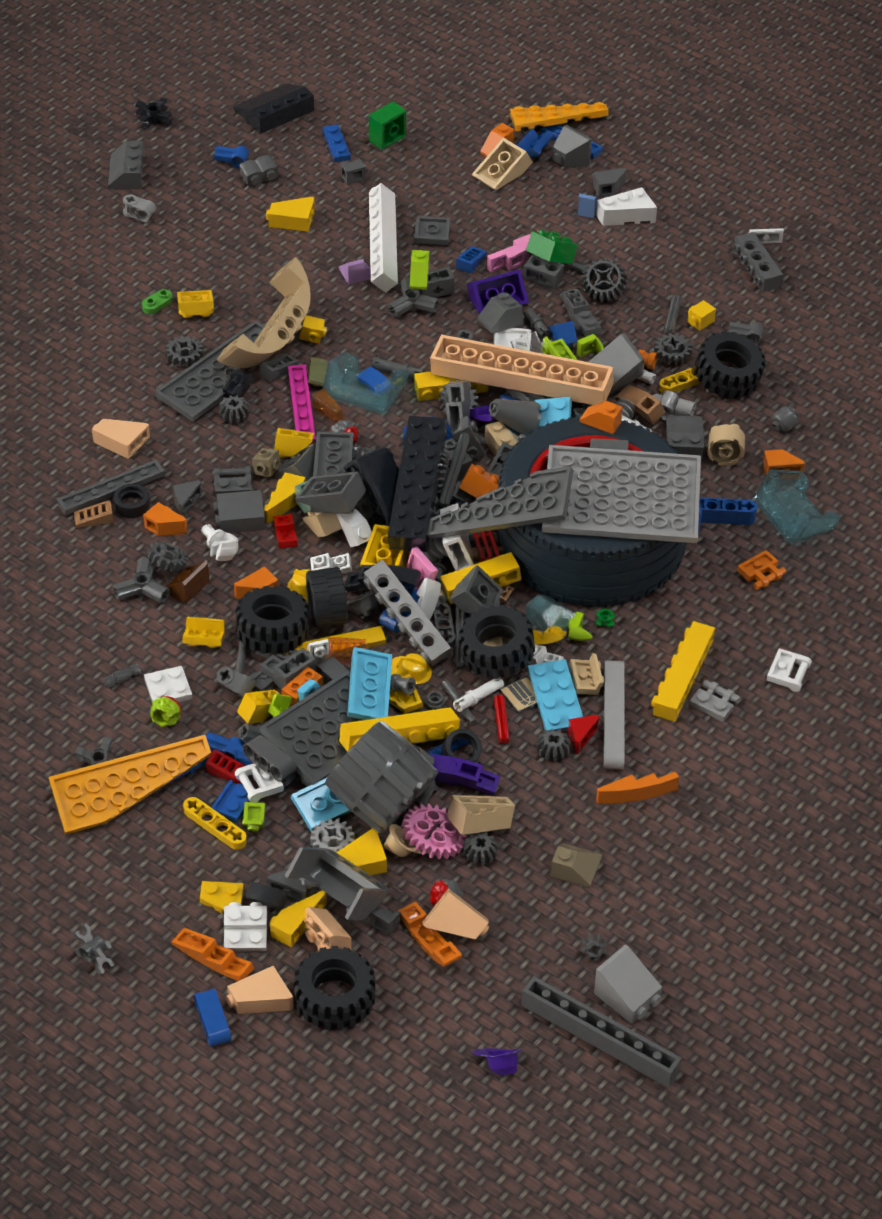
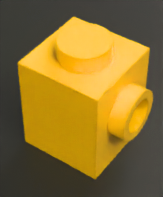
[688,300,716,331]
[299,315,327,344]

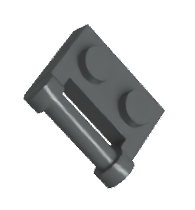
[214,466,252,497]

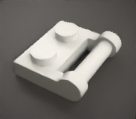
[766,648,812,692]
[235,764,284,802]

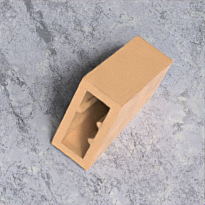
[92,419,150,459]
[423,888,489,939]
[226,966,294,1014]

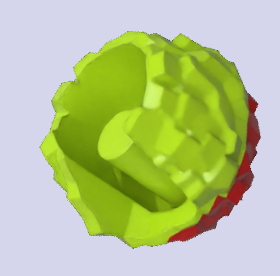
[150,696,181,727]

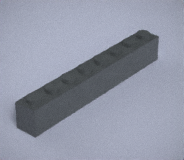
[521,976,682,1088]

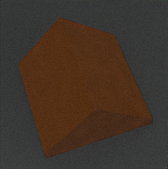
[166,560,209,604]

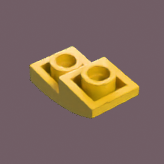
[533,626,567,645]

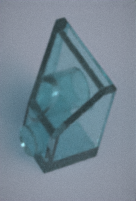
[526,594,576,632]

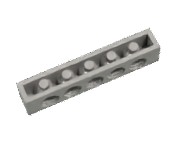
[363,560,451,667]

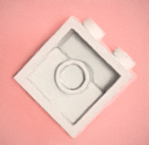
[224,902,267,952]

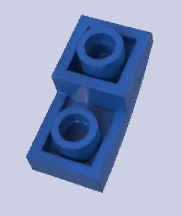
[357,366,394,396]

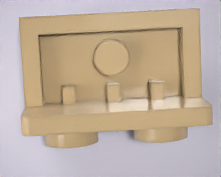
[569,653,604,695]

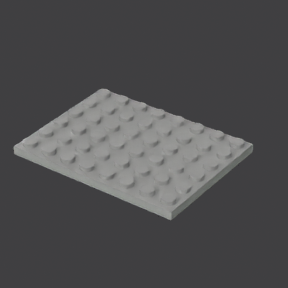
[542,445,701,543]

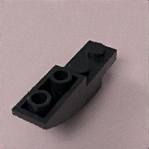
[344,565,421,592]

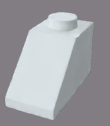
[336,507,372,547]

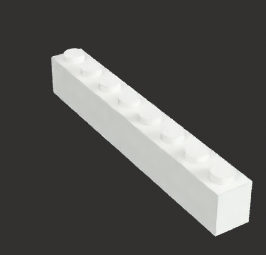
[369,183,398,293]

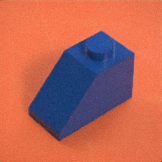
[548,321,577,347]

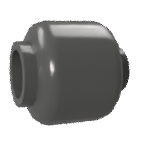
[772,406,799,433]

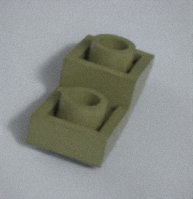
[308,357,328,387]

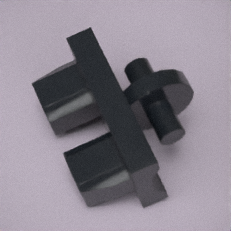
[223,369,254,398]

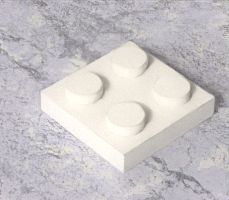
[144,666,192,702]

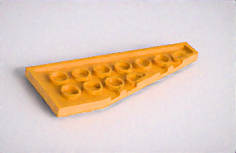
[49,735,211,835]

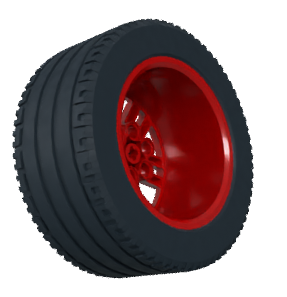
[497,416,687,607]

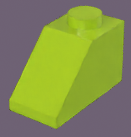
[410,250,429,290]

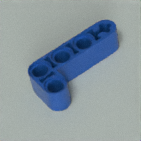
[698,497,757,533]

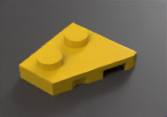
[389,674,423,714]
[200,881,244,913]

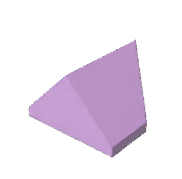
[339,259,371,285]

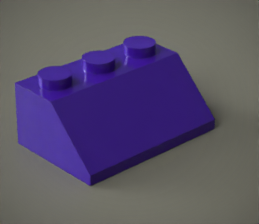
[466,269,529,315]

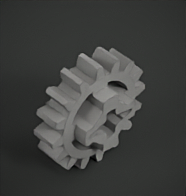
[310,818,355,852]

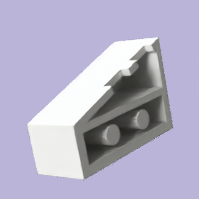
[596,188,657,226]

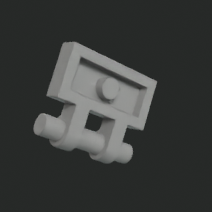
[689,680,740,722]

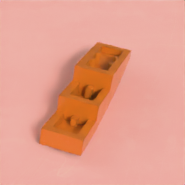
[596,772,679,804]
[171,928,254,981]

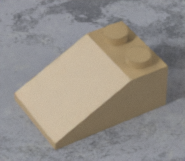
[472,137,533,191]

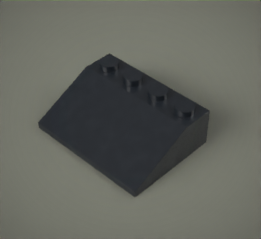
[233,83,314,134]

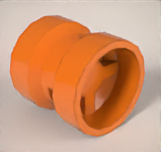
[638,349,657,370]

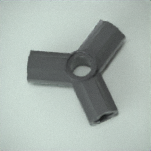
[387,277,439,318]
[113,557,170,603]

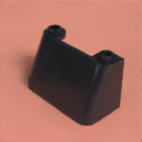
[343,446,399,526]

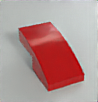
[273,514,298,549]

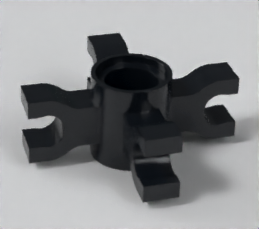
[135,97,172,130]

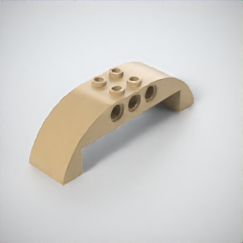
[217,257,311,368]

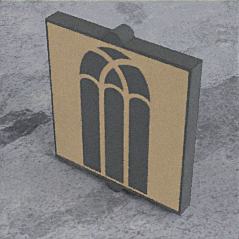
[500,676,538,714]

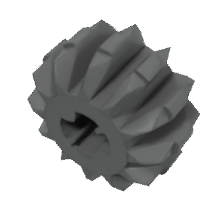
[219,395,249,424]
[536,728,571,762]
[463,832,498,866]

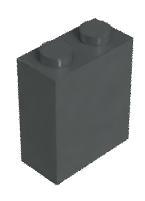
[213,490,265,533]

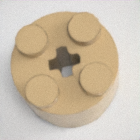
[708,424,745,466]

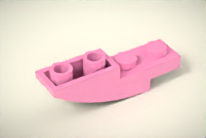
[487,231,539,272]

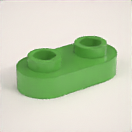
[142,289,173,314]

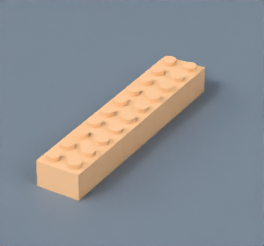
[430,335,613,405]

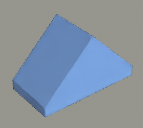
[578,193,599,218]

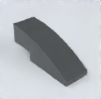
[445,381,471,439]

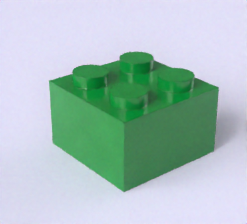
[369,101,406,150]
[526,229,578,264]

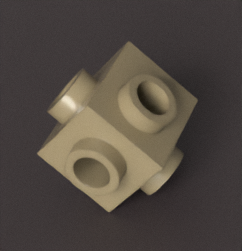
[252,448,281,477]

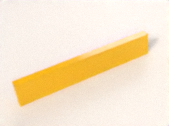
[277,626,386,656]

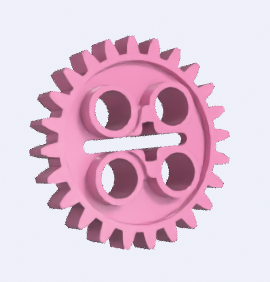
[401,803,467,859]

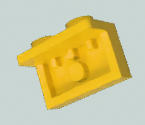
[183,617,225,648]

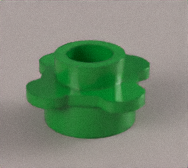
[595,609,615,627]

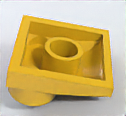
[177,290,214,318]

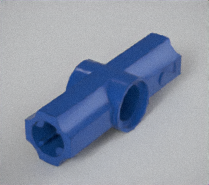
[206,732,254,765]

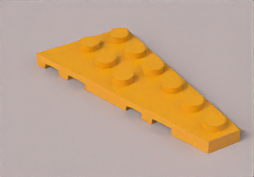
[510,102,608,132]

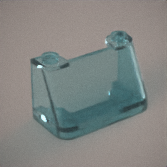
[323,352,409,413]
[755,469,841,542]

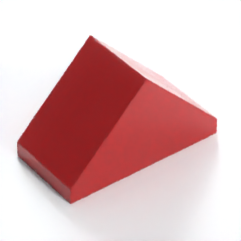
[568,715,600,755]

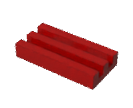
[473,530,500,562]

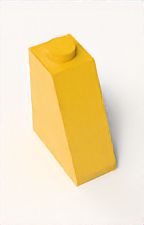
[266,197,315,232]
[336,829,387,876]

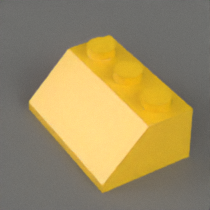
[360,524,409,567]

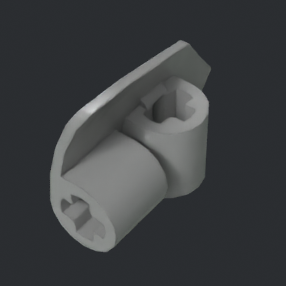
[653,391,696,422]

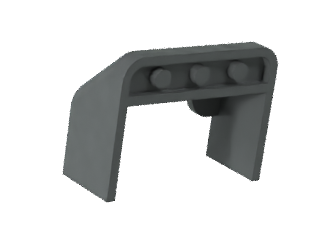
[285,847,390,921]

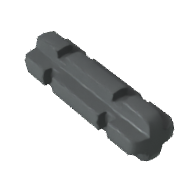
[104,663,141,688]

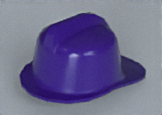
[472,1048,522,1075]

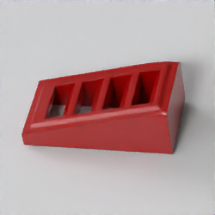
[206,749,248,785]

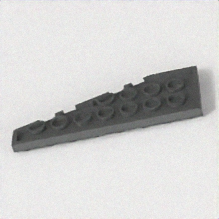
[155,320,265,422]
[427,466,574,539]

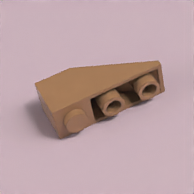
[616,384,666,425]

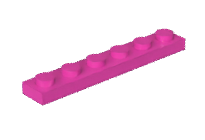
[288,364,316,445]

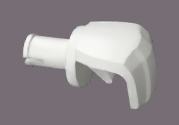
[201,524,238,561]

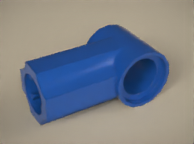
[214,146,249,168]

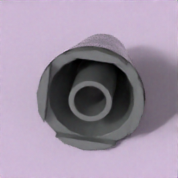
[489,399,541,435]

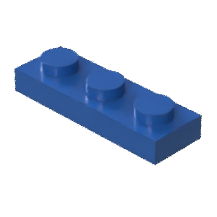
[323,125,351,162]

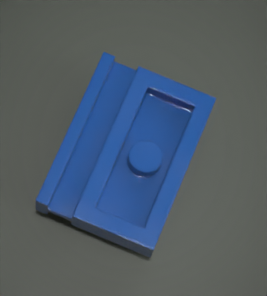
[211,780,250,824]

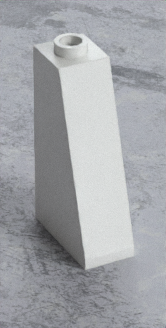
[440,503,474,571]

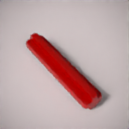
[494,694,509,744]

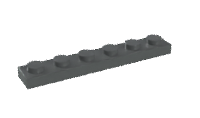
[57,459,165,516]

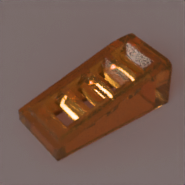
[313,389,343,423]
[327,637,366,659]

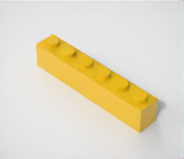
[651,621,715,722]
[339,707,460,752]

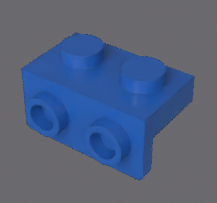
[517,129,553,158]

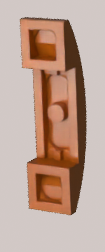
[398,901,462,967]

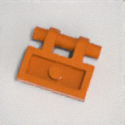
[737,550,787,590]

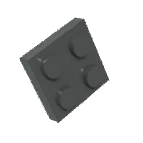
[414,216,450,245]

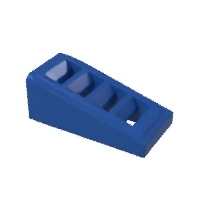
[456,246,487,274]

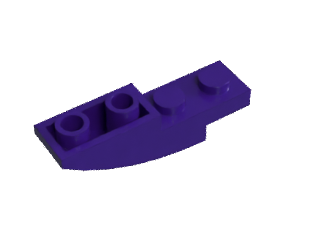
[430,754,500,796]

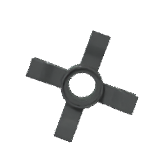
[75,736,113,765]
[72,923,114,974]

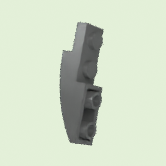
[561,289,602,337]

